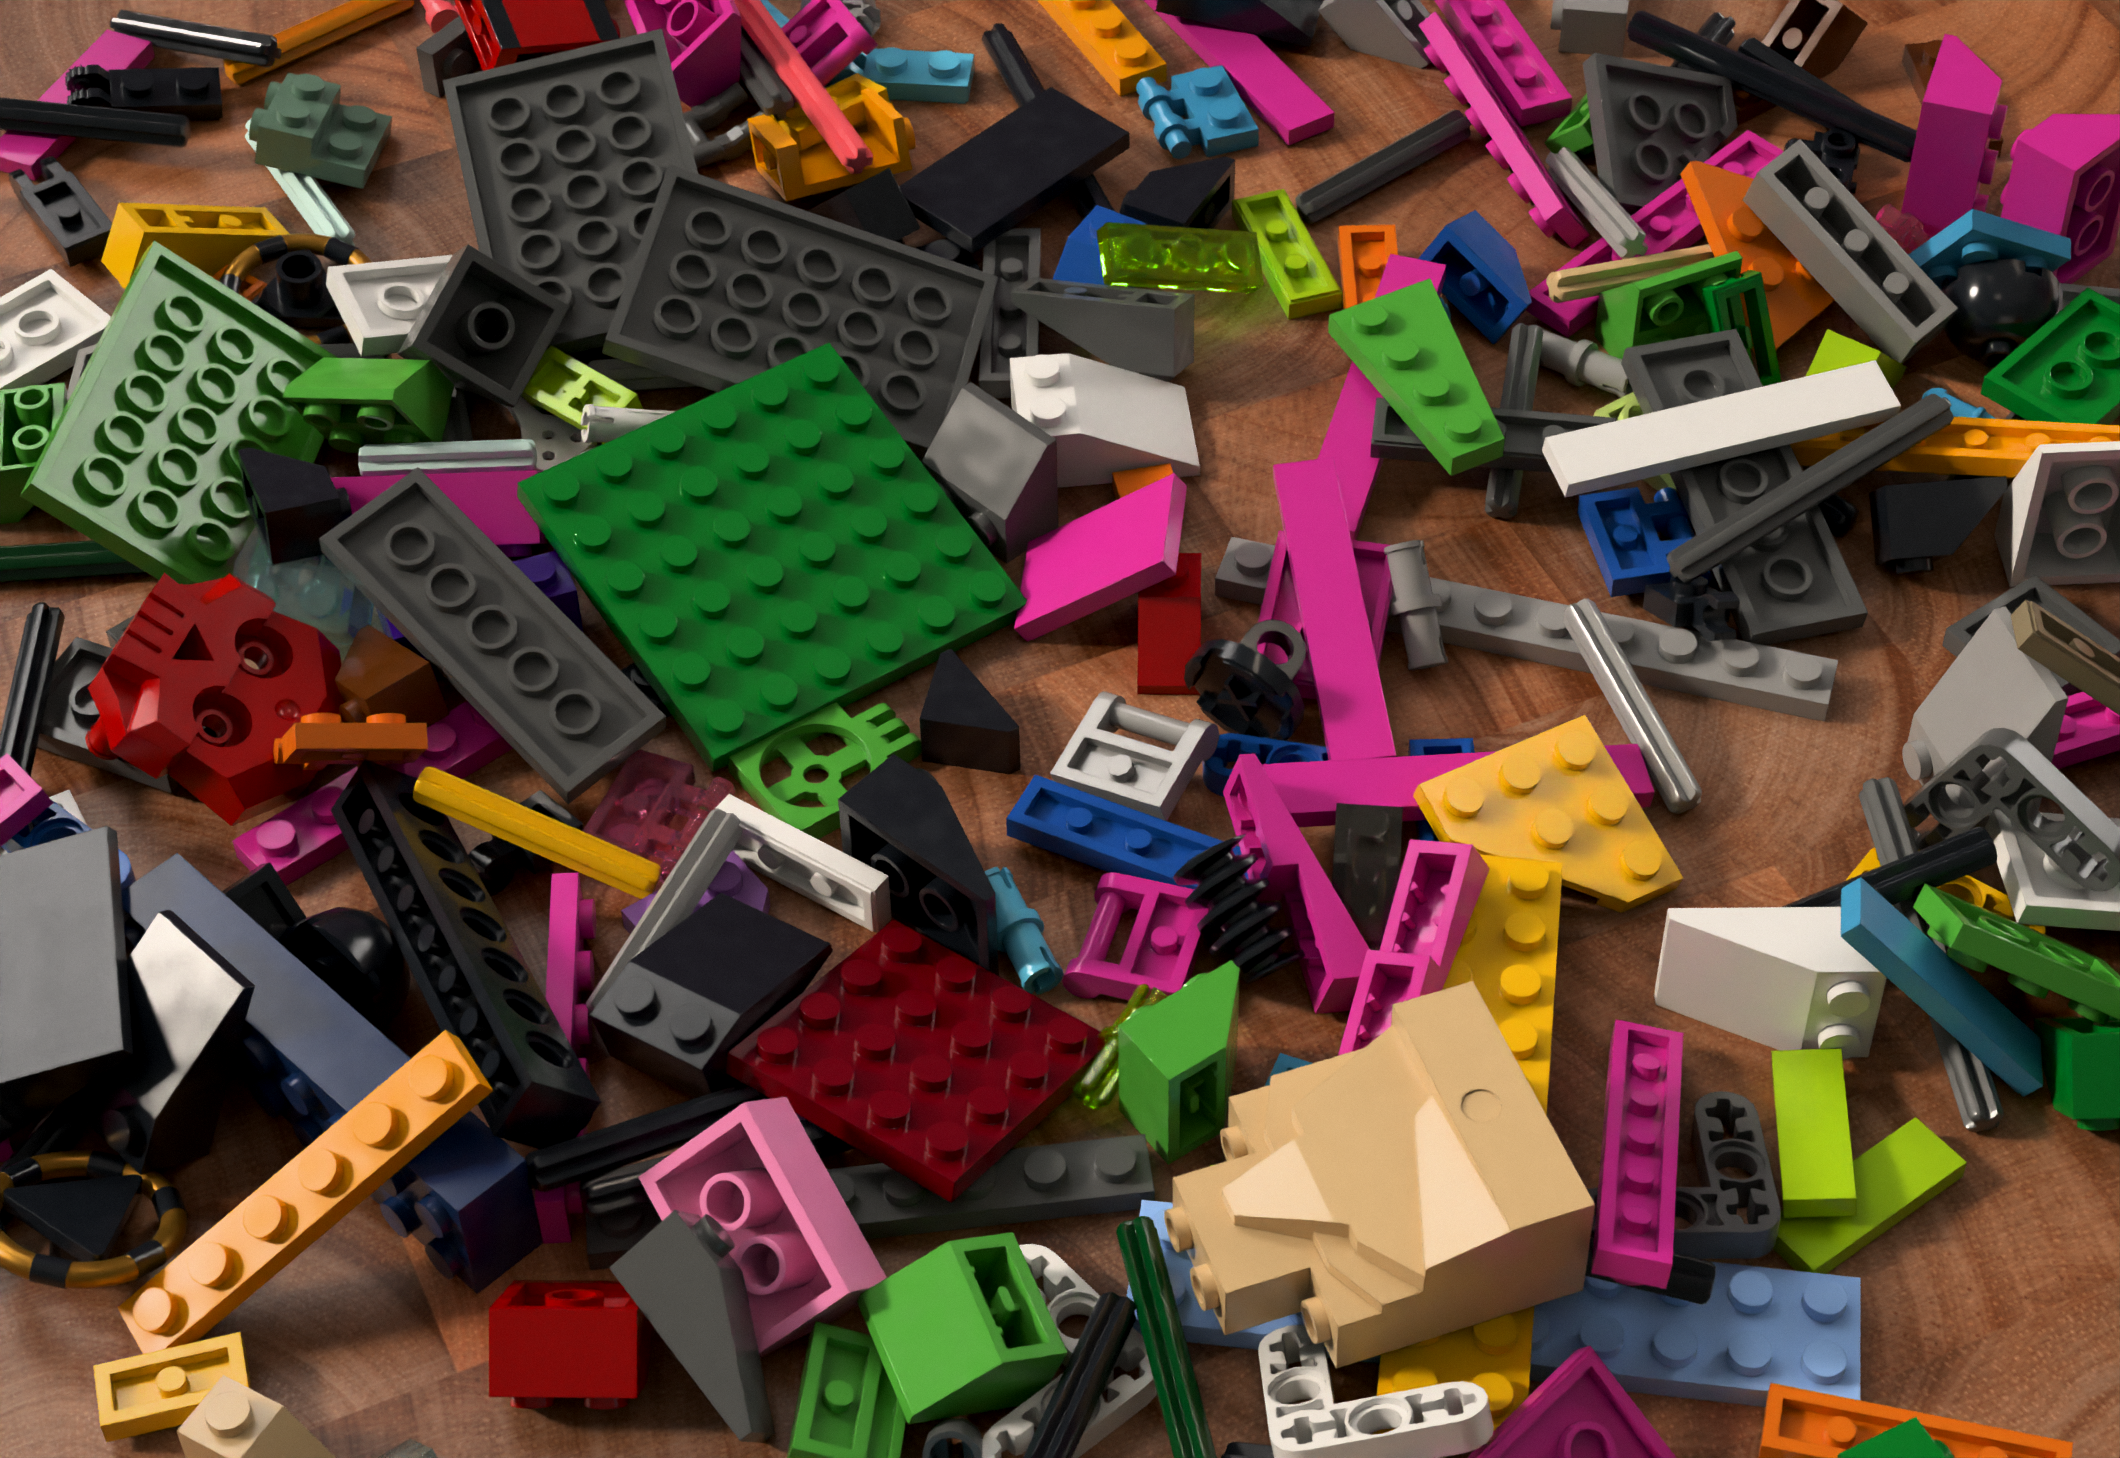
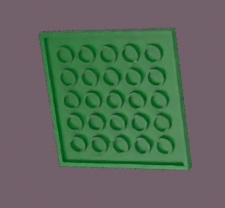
[517,343,1027,772]

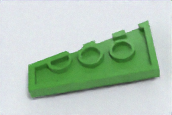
[1328,278,1505,476]

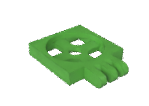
[728,702,922,839]

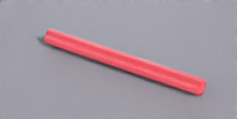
[734,0,873,174]

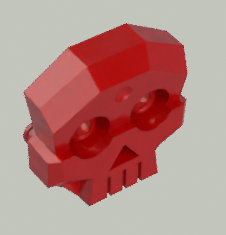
[85,573,344,826]

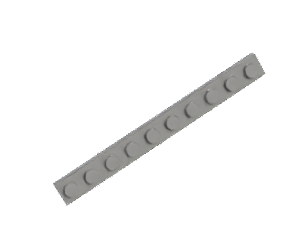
[1215,537,1838,722]

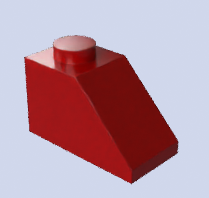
[1137,553,1202,695]

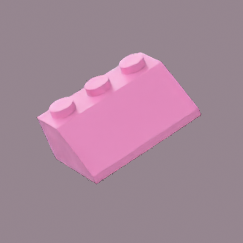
[638,1097,887,1358]

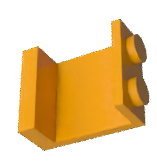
[747,88,916,201]

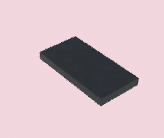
[899,87,1130,254]

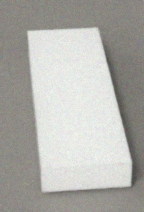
[715,794,892,933]

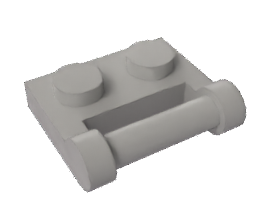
[1050,691,1219,821]

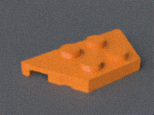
[1680,161,1836,357]

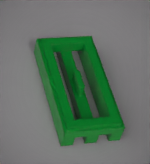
[1701,270,1782,386]

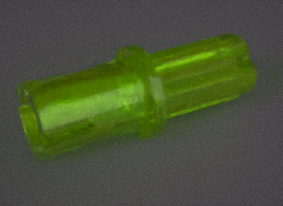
[1073,984,1168,1110]

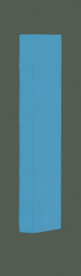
[1841,877,2043,1097]

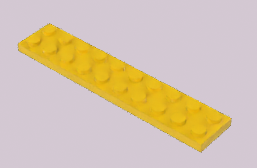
[1373,854,1563,1434]

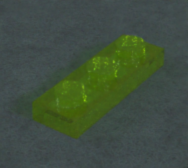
[1097,222,1264,293]

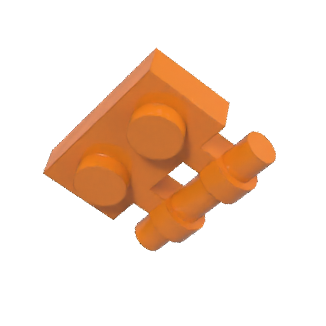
[273,713,428,770]

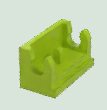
[521,346,643,444]

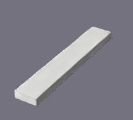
[1542,360,1901,498]

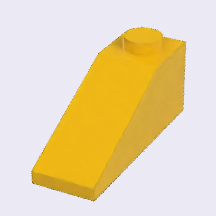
[101,203,290,289]

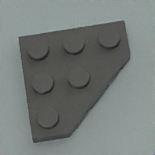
[1583,53,1738,216]

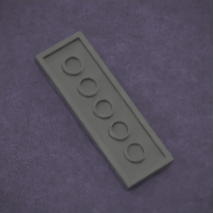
[1621,329,1868,645]
[319,467,666,804]

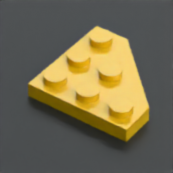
[1413,715,1684,913]

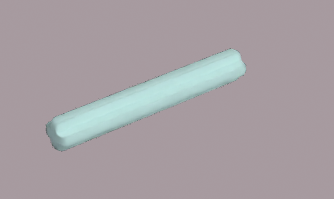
[245,118,355,246]

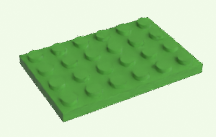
[20,240,338,589]

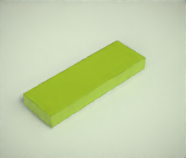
[1232,189,1343,320]
[1771,1048,1857,1218]
[1773,1117,1967,1274]

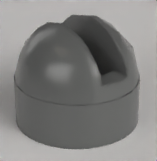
[922,1418,983,1458]

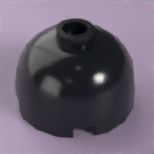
[1941,259,2059,368]
[278,907,411,1031]

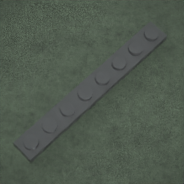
[585,1134,1155,1270]

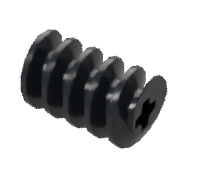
[1173,834,1306,984]

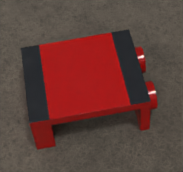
[454,0,621,71]

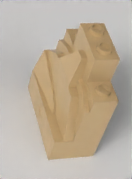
[1164,981,1595,1369]

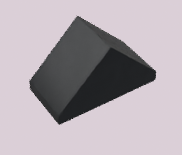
[919,649,1021,774]

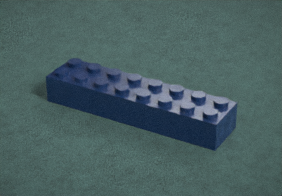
[121,853,543,1294]

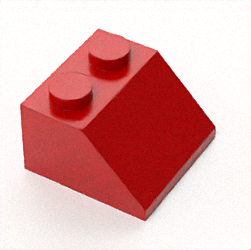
[489,1280,653,1409]

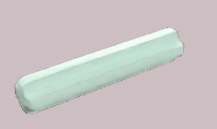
[358,439,537,476]

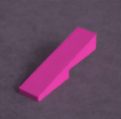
[1223,753,1370,1014]
[1338,839,1490,1056]

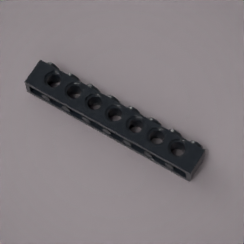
[331,759,601,1149]

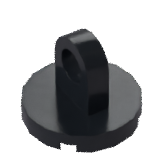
[1184,620,1306,741]

